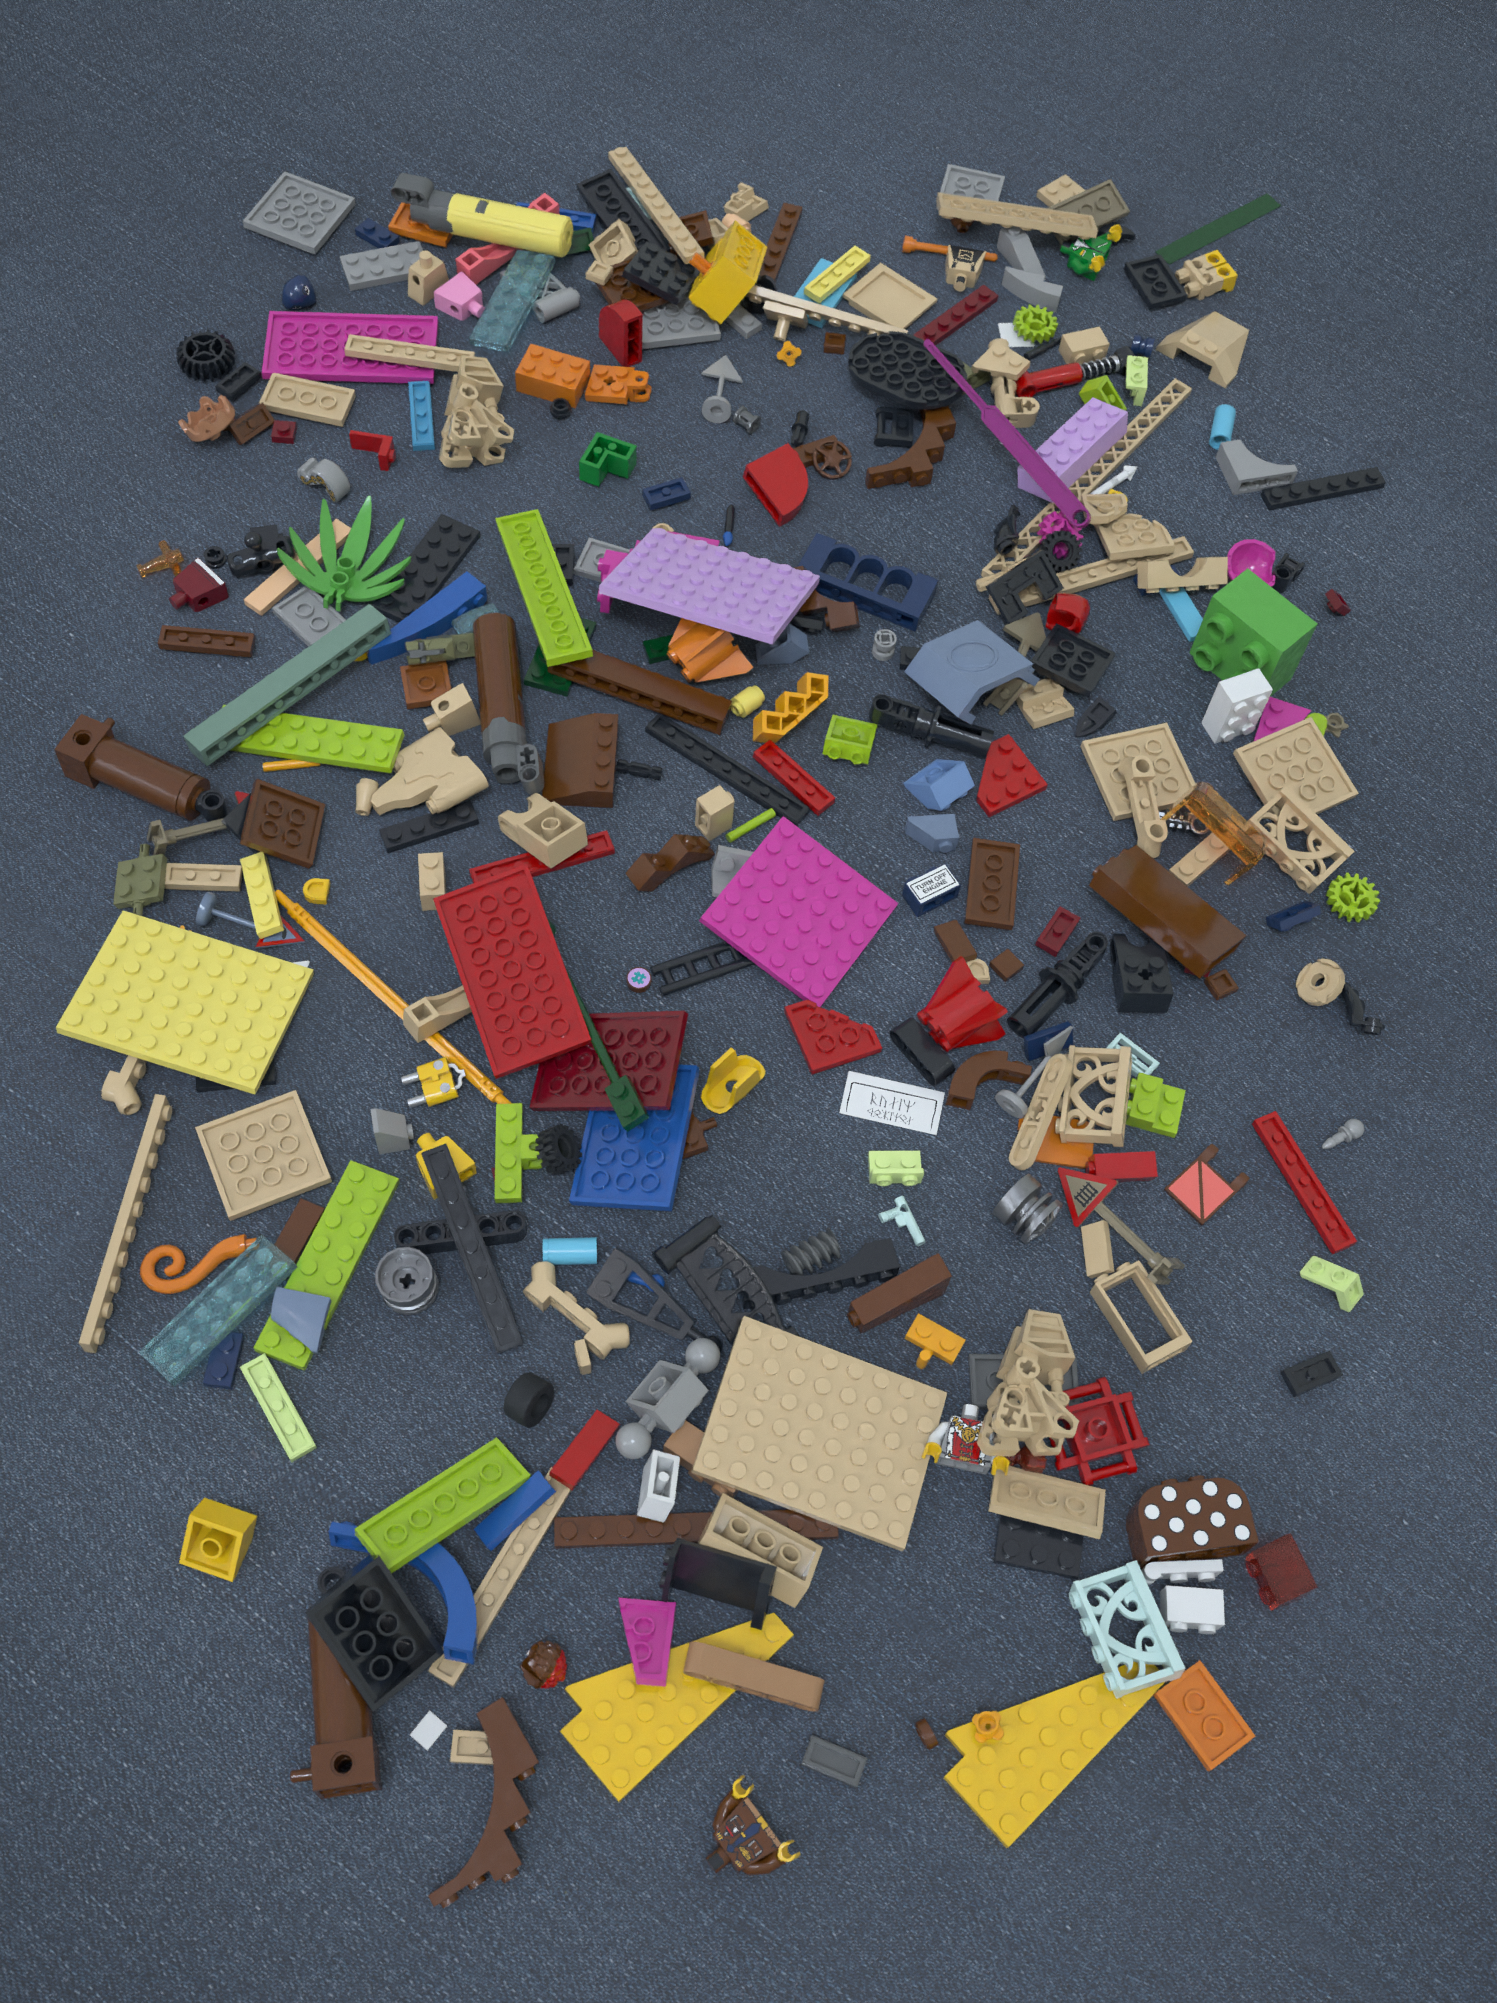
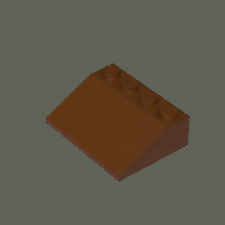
[542,713,618,808]

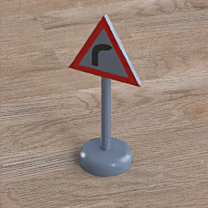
[196,892,305,949]

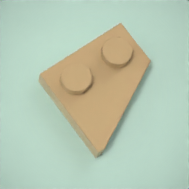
[972,341,1030,380]

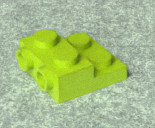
[822,715,878,764]
[1126,1072,1186,1138]

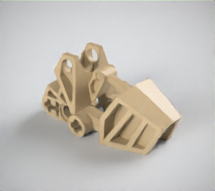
[439,355,514,468]
[977,1309,1079,1457]

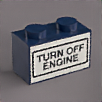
[902,864,961,917]

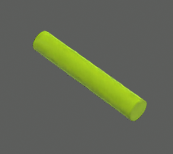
[725,808,776,843]

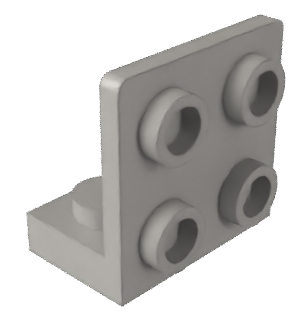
[711,845,754,897]

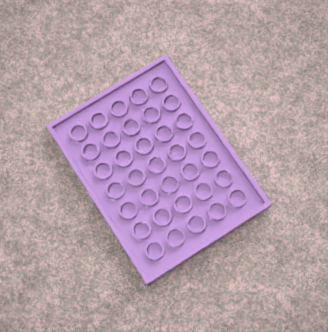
[599,528,820,645]

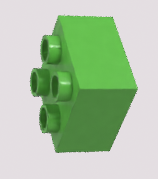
[1189,568,1317,697]

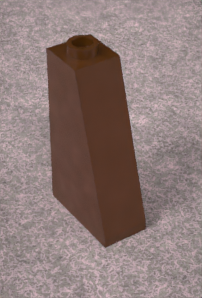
[847,1253,952,1334]

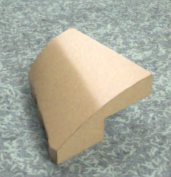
[724,182,769,222]

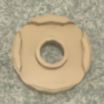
[1296,959,1345,1006]

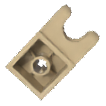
[498,793,588,868]

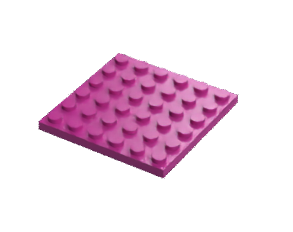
[699,816,899,1007]

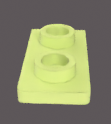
[1300,1256,1364,1312]

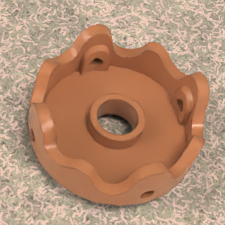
[178,395,235,442]

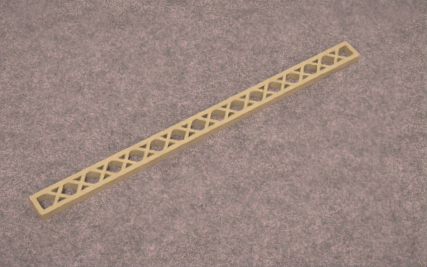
[981,378,1192,577]

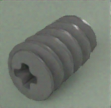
[781,1227,841,1275]

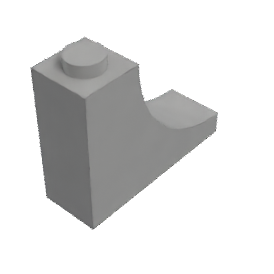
[1216,439,1298,495]

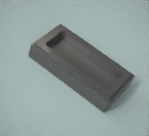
[801,1735,867,1788]

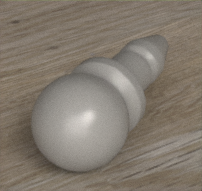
[1322,1119,1364,1149]

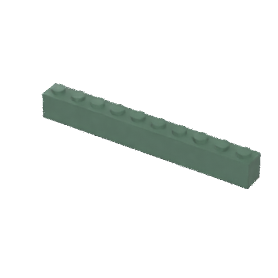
[183,604,391,766]

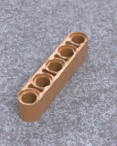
[683,1641,824,1712]

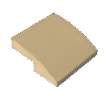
[1016,678,1074,729]

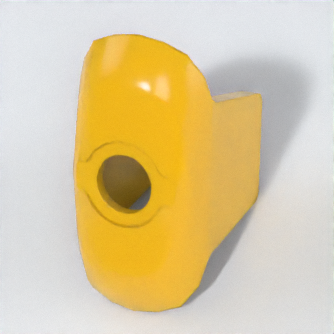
[701,1047,765,1114]

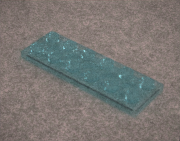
[469,249,556,352]
[139,1234,298,1387]

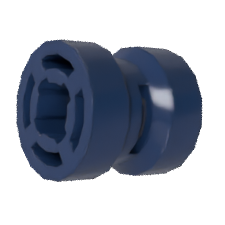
[1131,334,1155,359]

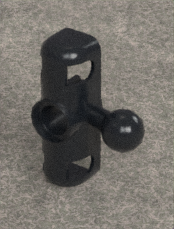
[227,531,296,577]

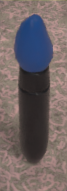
[723,504,735,546]

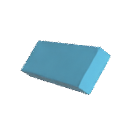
[1159,587,1203,642]

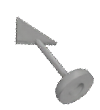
[701,355,743,423]
[995,1026,1073,1119]

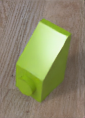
[1079,375,1127,411]

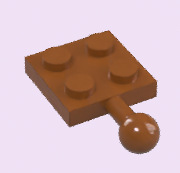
[400,639,451,709]

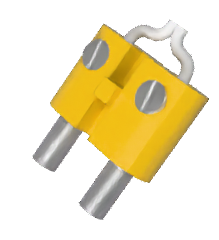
[401,1057,466,1108]

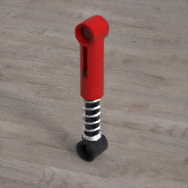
[1013,346,1135,398]

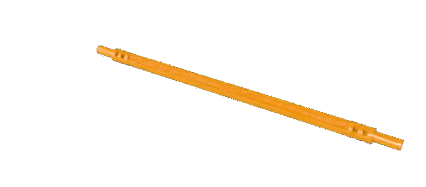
[275,890,512,1104]

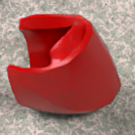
[1046,593,1090,634]

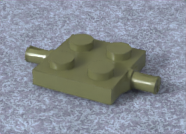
[113,844,167,916]

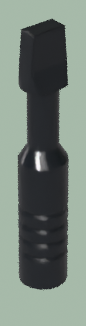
[1024,337,1062,361]

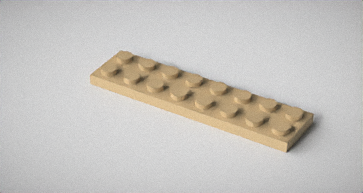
[936,192,1098,240]

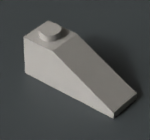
[997,226,1046,280]

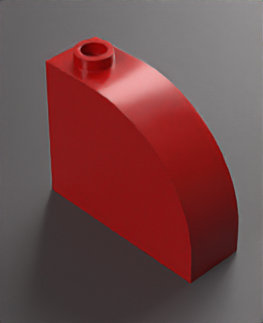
[599,299,643,367]
[743,443,808,527]

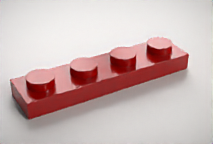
[753,740,835,816]

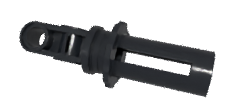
[868,694,994,757]
[1007,932,1108,1039]

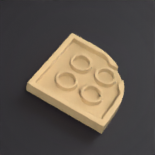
[1094,513,1175,561]

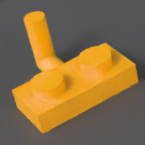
[905,1313,965,1369]

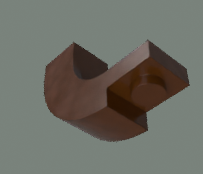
[945,1050,1032,1110]

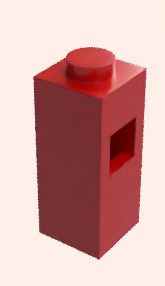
[1085,1151,1158,1182]

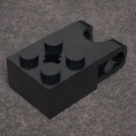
[1109,933,1173,1013]

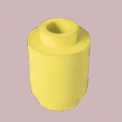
[731,685,765,718]

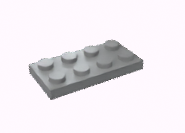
[340,241,423,291]

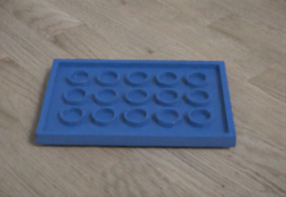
[569,1065,700,1211]

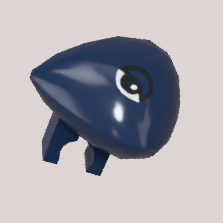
[282,275,316,310]

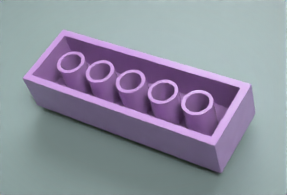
[1018,398,1128,503]

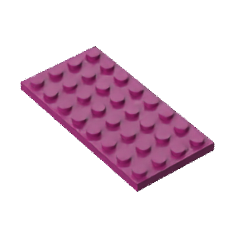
[262,311,438,384]

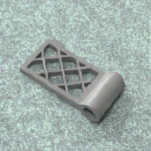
[500,257,580,323]

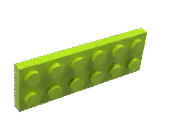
[355,1437,531,1573]

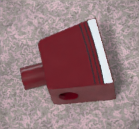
[169,558,229,612]

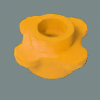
[777,341,801,367]
[972,1711,1004,1743]

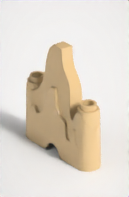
[371,727,489,815]

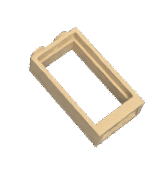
[1090,1261,1193,1374]

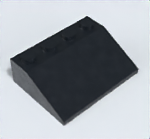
[305,1555,444,1713]

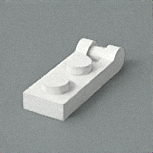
[1141,1559,1224,1585]

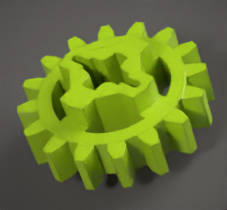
[1012,304,1058,344]
[1326,873,1380,923]

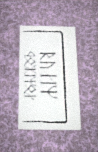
[839,1071,945,1135]

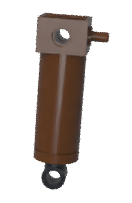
[54,714,228,822]
[290,1567,382,1800]

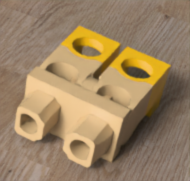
[1175,250,1238,300]

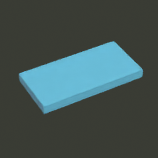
[794,258,857,329]

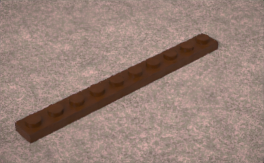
[554,1510,839,1549]

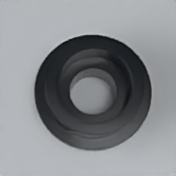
[550,398,571,418]

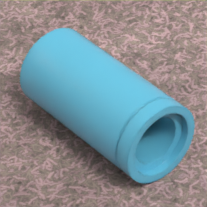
[1209,404,1236,450]
[543,1237,597,1265]

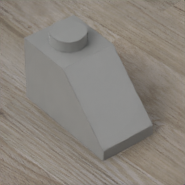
[371,1108,414,1154]

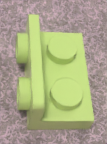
[1126,356,1148,406]
[868,1151,924,1186]

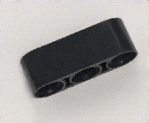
[890,1017,955,1086]

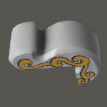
[297,458,350,503]

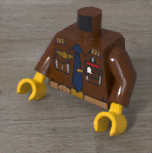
[705,1775,800,1876]

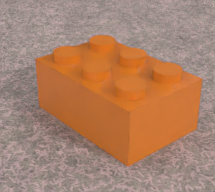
[515,344,590,408]

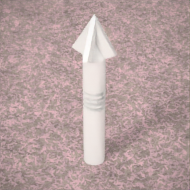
[1090,466,1137,494]

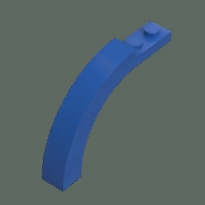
[328,1522,478,1665]

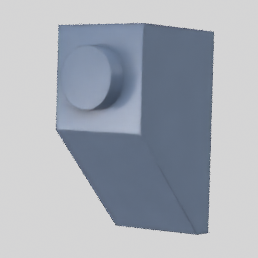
[755,624,809,665]
[905,814,959,853]

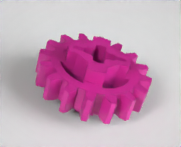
[1037,511,1083,559]

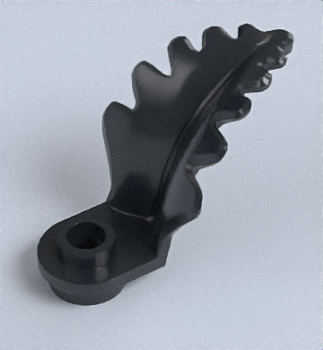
[993,505,1020,556]
[1321,978,1385,1035]

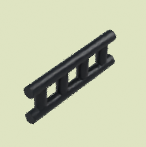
[650,941,754,996]

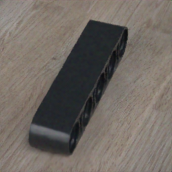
[394,1211,527,1255]

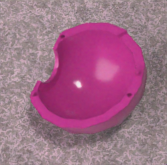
[1227,539,1275,587]

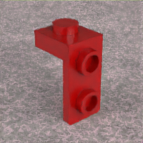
[349,430,396,471]

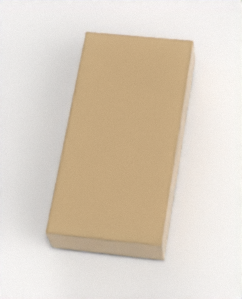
[1081,1220,1114,1278]

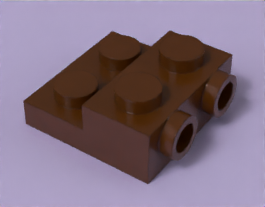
[668,210,714,259]

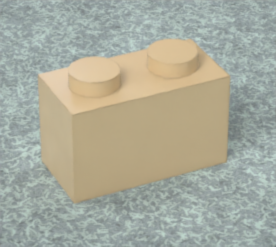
[1059,327,1109,365]
[695,785,735,841]
[418,852,446,911]

